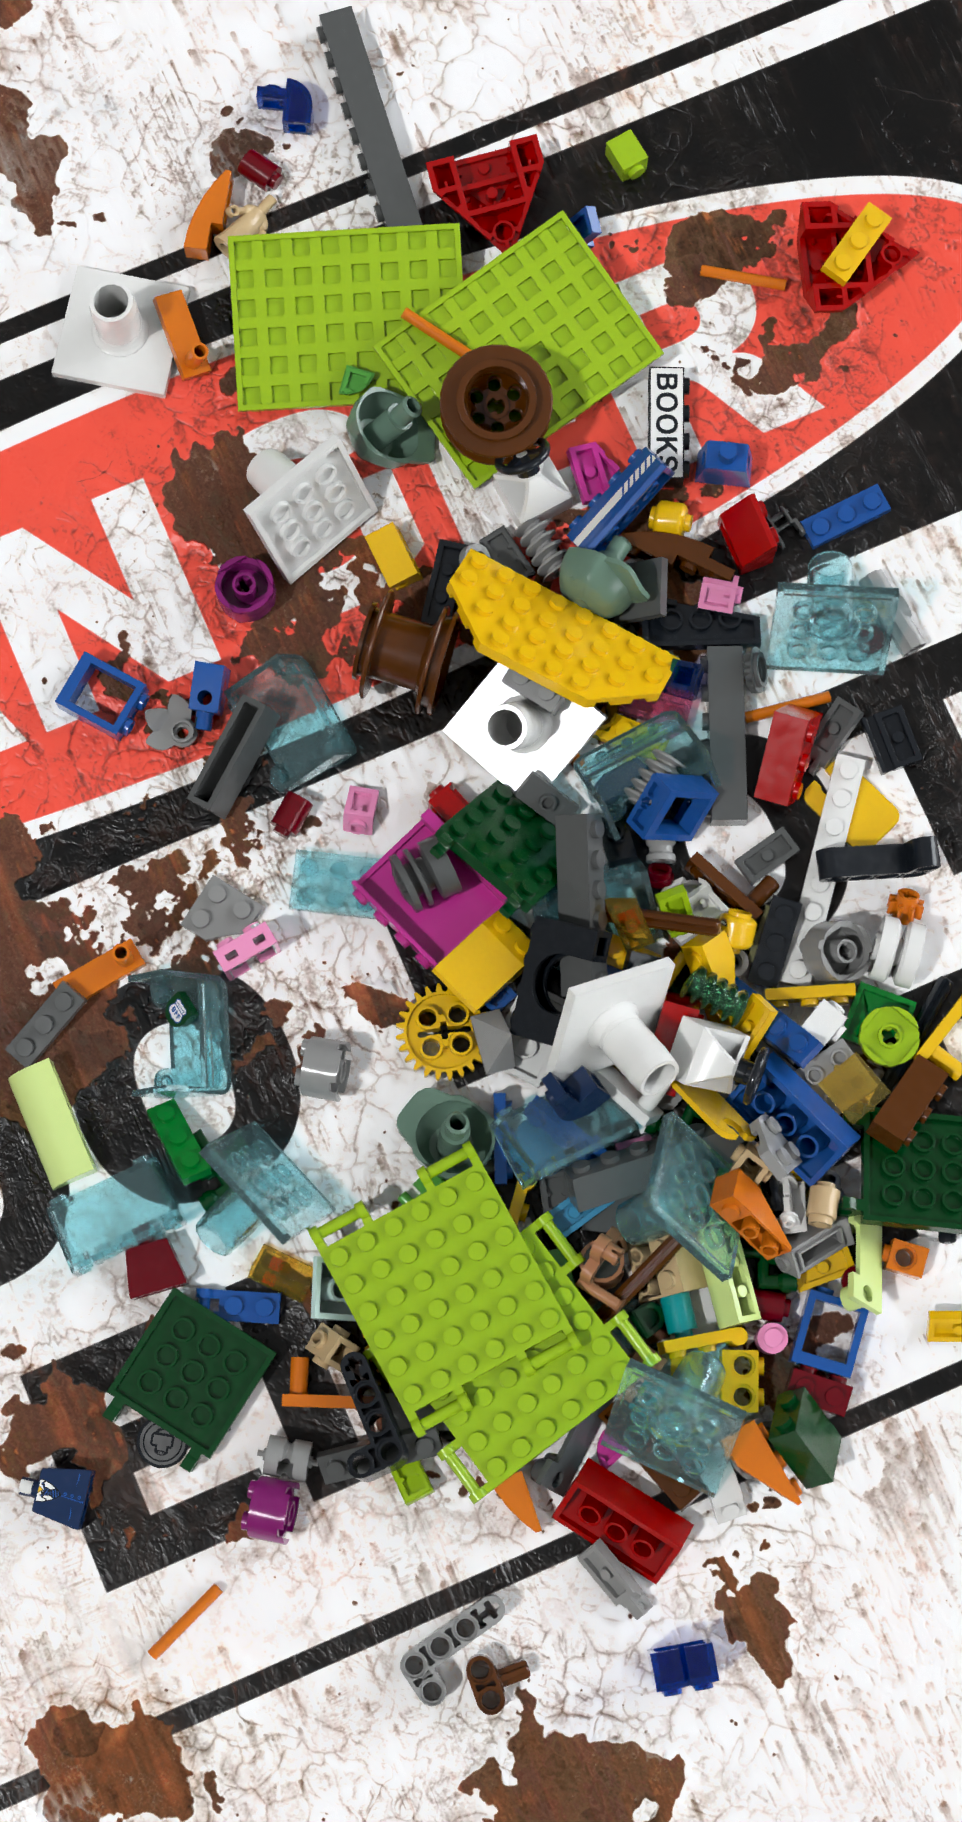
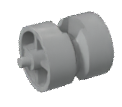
[257,1434,318,1482]

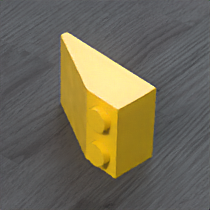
[432,909,530,1014]

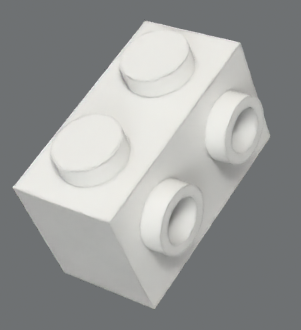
[801,999,847,1053]

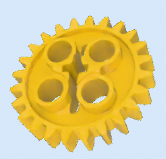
[396,983,486,1081]

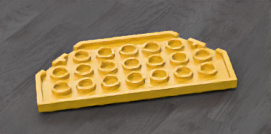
[446,548,680,708]

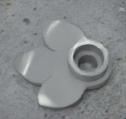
[144,694,198,751]

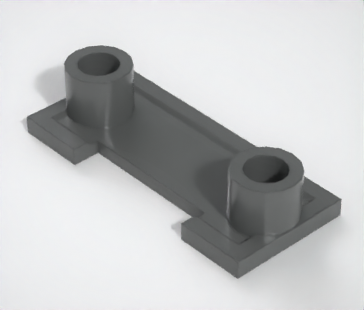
[531,1398,613,1497]

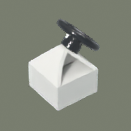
[493,437,573,528]
[670,1015,770,1106]

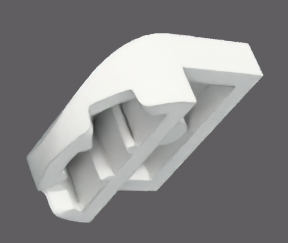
[657,877,729,947]

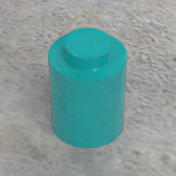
[660,1292,698,1339]

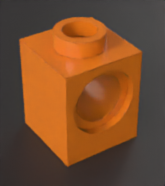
[882,1238,930,1280]

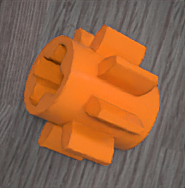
[887,888,924,925]

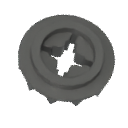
[742,646,768,694]

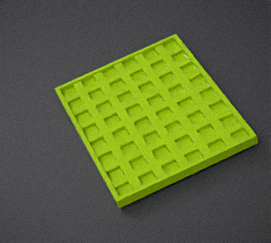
[373,210,664,490]
[227,223,463,413]

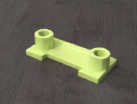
[840,1197,882,1315]

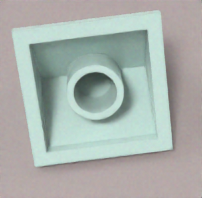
[311,1256,356,1322]

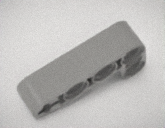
[400,1594,505,1706]

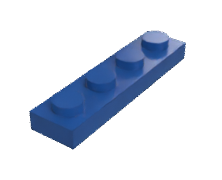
[735,976,823,1069]

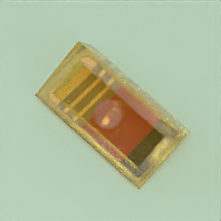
[605,898,655,952]
[248,1244,313,1303]

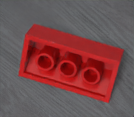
[551,1457,694,1584]

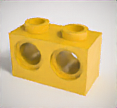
[719,1349,764,1413]

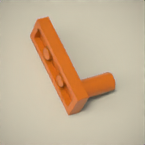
[153,290,211,382]
[53,938,147,999]
[282,1357,375,1409]

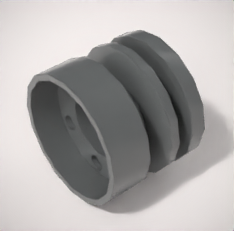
[388,834,463,913]

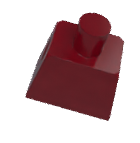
[125,1224,189,1300]

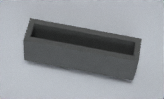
[186,694,281,820]

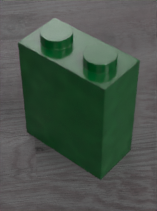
[768,1387,842,1489]

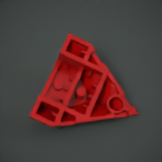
[425,134,544,253]
[797,201,920,313]

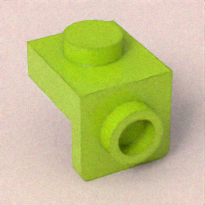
[655,884,694,938]

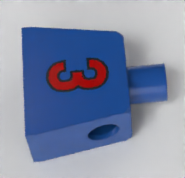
[188,661,231,731]

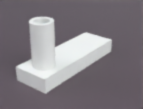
[592,1065,671,1127]

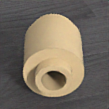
[806,1181,841,1229]

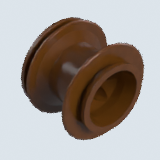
[440,344,553,465]
[352,589,461,716]

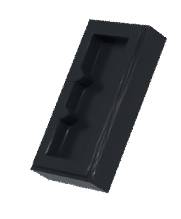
[602,809,638,868]

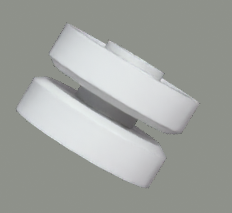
[868,915,927,989]

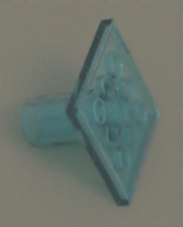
[766,551,900,675]
[616,1111,740,1282]
[196,1121,336,1256]
[600,1351,747,1498]

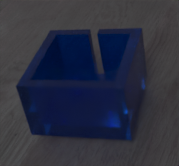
[647,1638,720,1697]

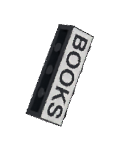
[648,367,690,488]

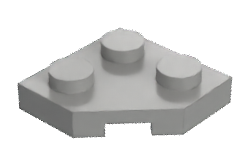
[180,875,264,942]
[749,1112,803,1181]

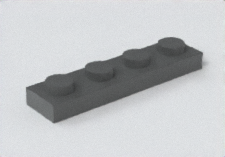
[316,1425,444,1485]

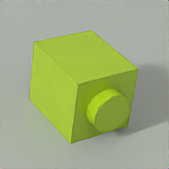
[605,129,648,182]

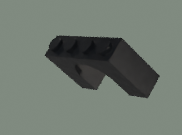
[510,915,613,1046]

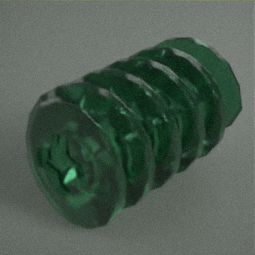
[680,966,749,1027]

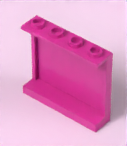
[351,808,508,970]

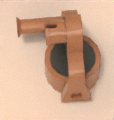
[575,1226,628,1315]

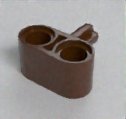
[466,1654,531,1715]

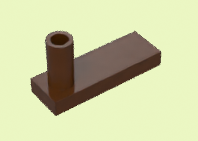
[684,852,780,921]

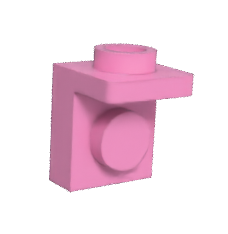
[698,575,743,614]
[343,785,379,835]

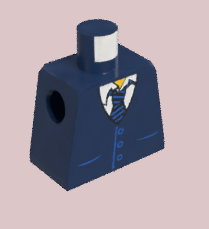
[18,1468,96,1530]

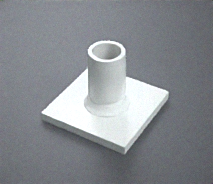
[51,265,191,399]
[243,433,378,585]
[443,663,608,793]
[544,957,679,1096]

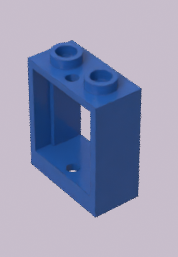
[55,651,150,742]
[626,773,719,841]
[788,1286,869,1379]

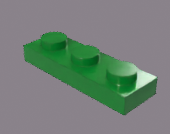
[146,1098,212,1186]

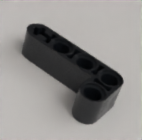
[815,836,941,882]
[340,1352,409,1482]

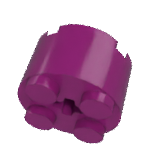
[215,556,276,623]
[241,1475,300,1545]

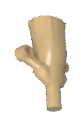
[213,194,277,259]

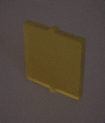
[817,1052,891,1125]

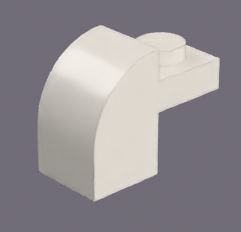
[695,1446,747,1525]

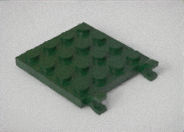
[429,780,557,919]
[837,1106,962,1234]
[102,1287,277,1473]

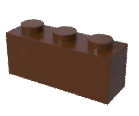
[866,1054,949,1153]

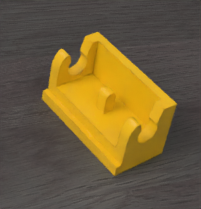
[365,522,424,590]

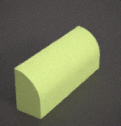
[8,1058,98,1191]
[688,1202,761,1330]

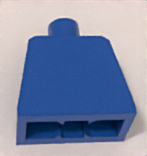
[695,440,753,488]

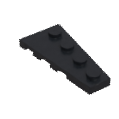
[641,598,761,651]

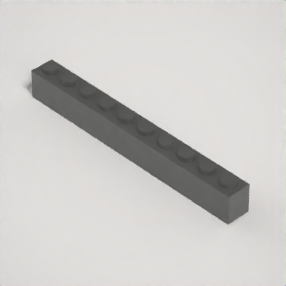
[316,6,423,227]

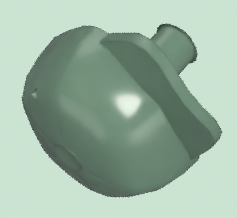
[346,386,435,469]
[559,535,650,619]
[396,1088,496,1181]

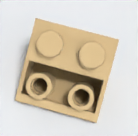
[627,1227,708,1304]

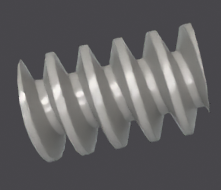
[514,517,567,583]
[623,748,686,805]

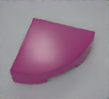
[597,1427,628,1469]

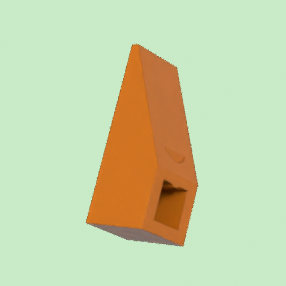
[709,1168,792,1261]
[719,1419,803,1505]

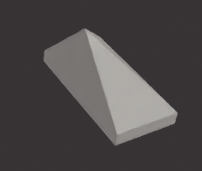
[470,1009,515,1075]

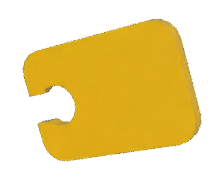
[804,761,899,846]
[670,1080,757,1142]

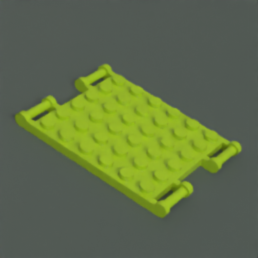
[308,1140,582,1438]
[362,1211,662,1504]

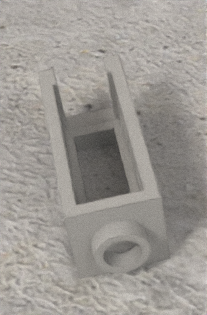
[775,1213,855,1279]

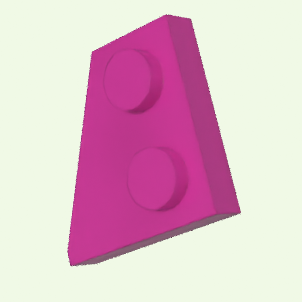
[566,442,620,505]

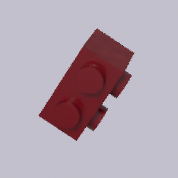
[784,1364,853,1417]

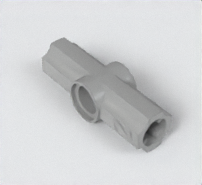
[859,569,926,657]

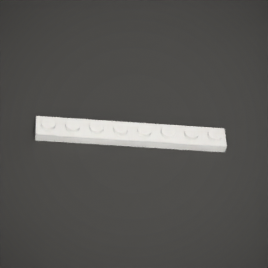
[779,753,866,987]

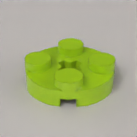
[858,1006,920,1068]

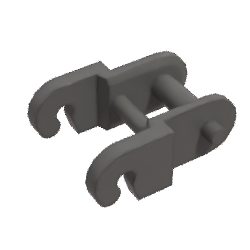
[765,506,806,550]

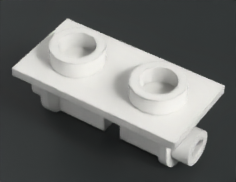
[777,1172,807,1234]

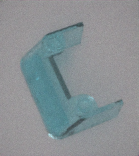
[573,711,722,841]
[128,969,231,1099]

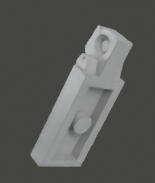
[577,1538,653,1620]

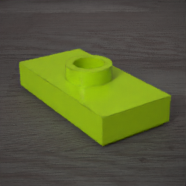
[391,1460,435,1506]

